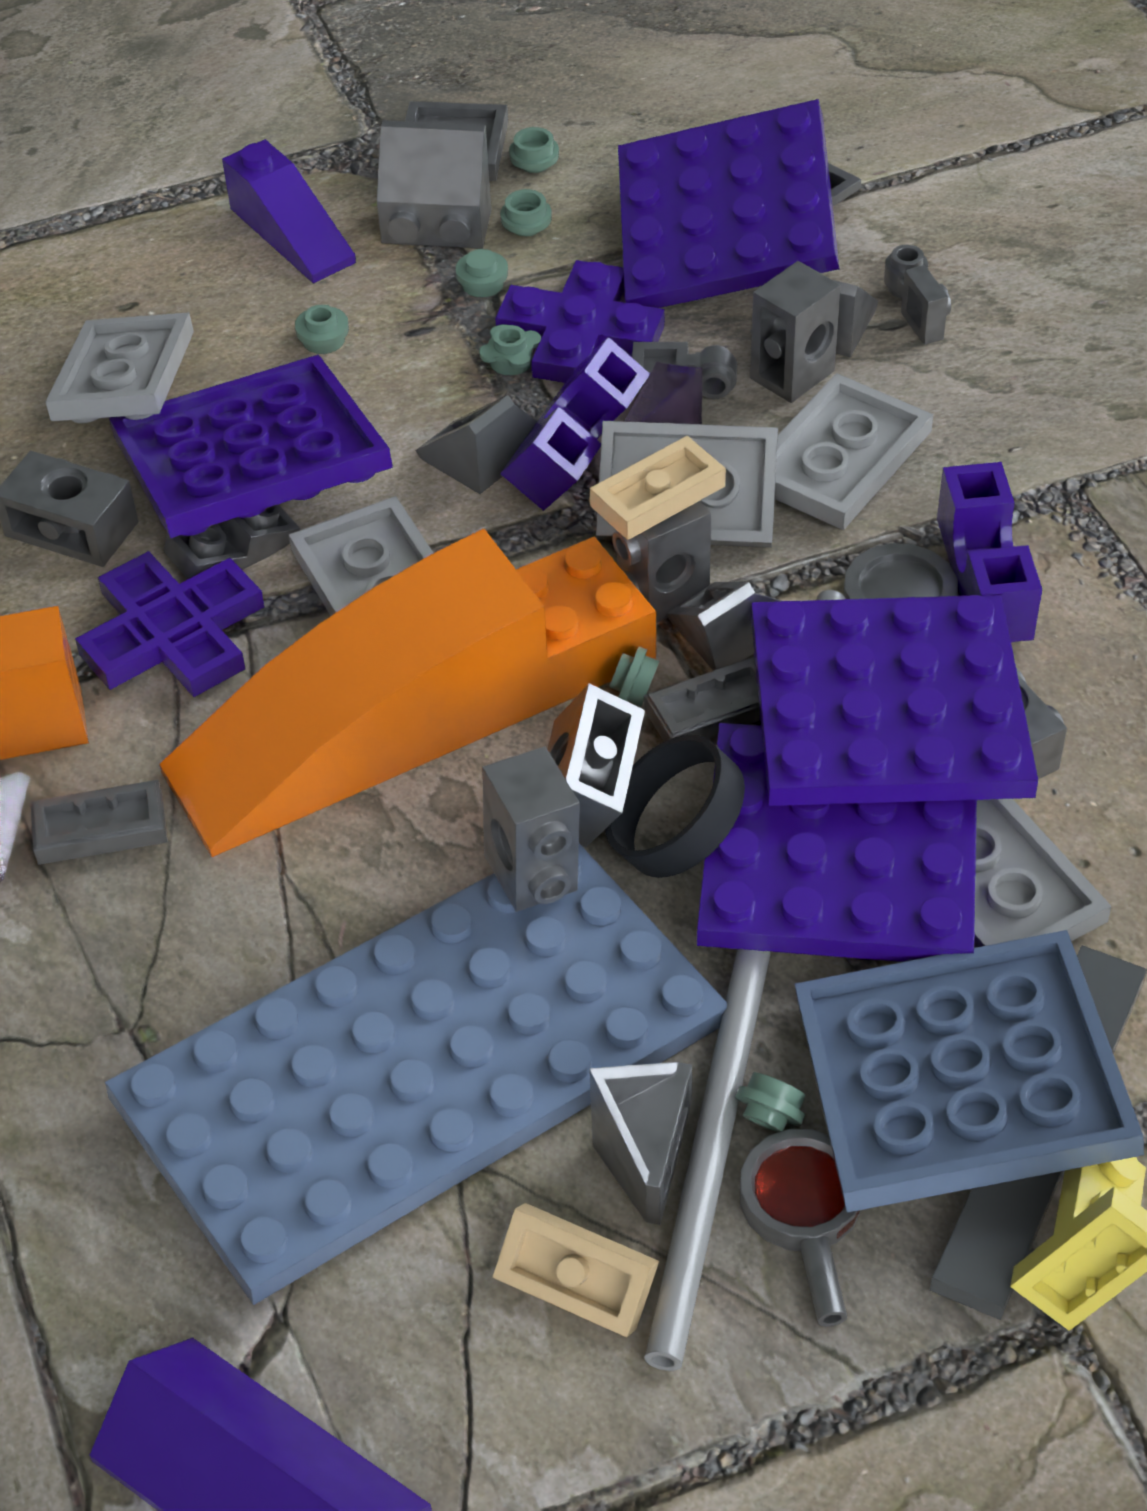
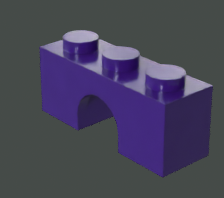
[500,337,650,511]
[937,462,1042,642]

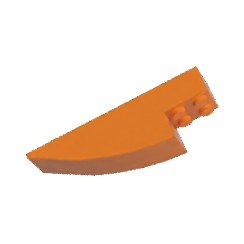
[159,528,656,857]

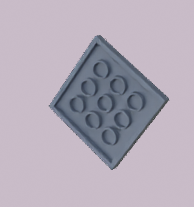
[795,930,1144,1213]

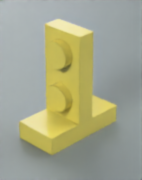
[1010,1157,1147,1331]

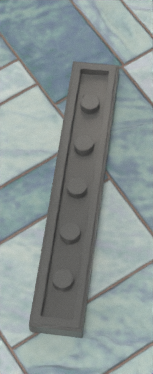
[930,945,1147,1320]

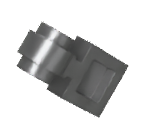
[884,244,951,345]
[632,342,737,399]

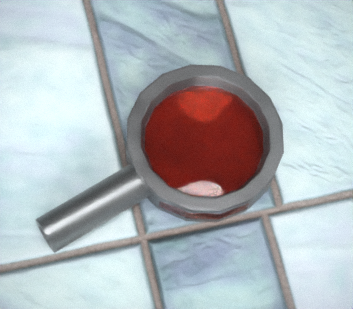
[740,1129,861,1327]

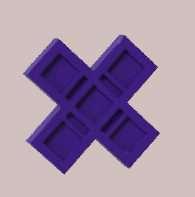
[495,260,665,383]
[75,551,265,697]

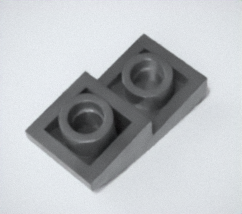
[164,504,300,579]

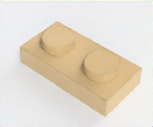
[590,436,726,540]
[492,1203,659,1337]

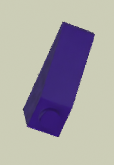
[222,139,356,284]

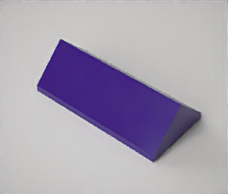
[89,1337,432,1511]

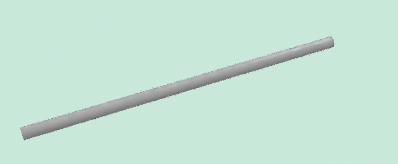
[644,590,846,1371]

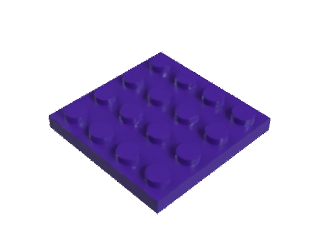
[618,99,840,308]
[109,354,393,539]
[751,595,1038,806]
[697,723,977,962]

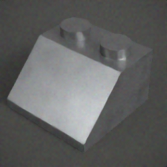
[377,120,491,249]

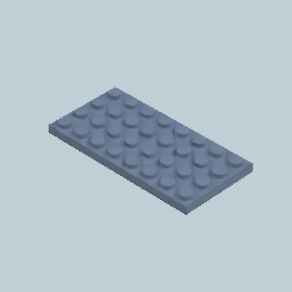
[105,844,727,1305]

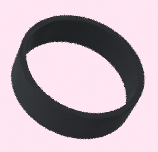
[605,734,745,878]

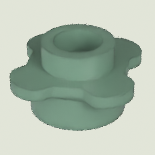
[479,325,541,375]

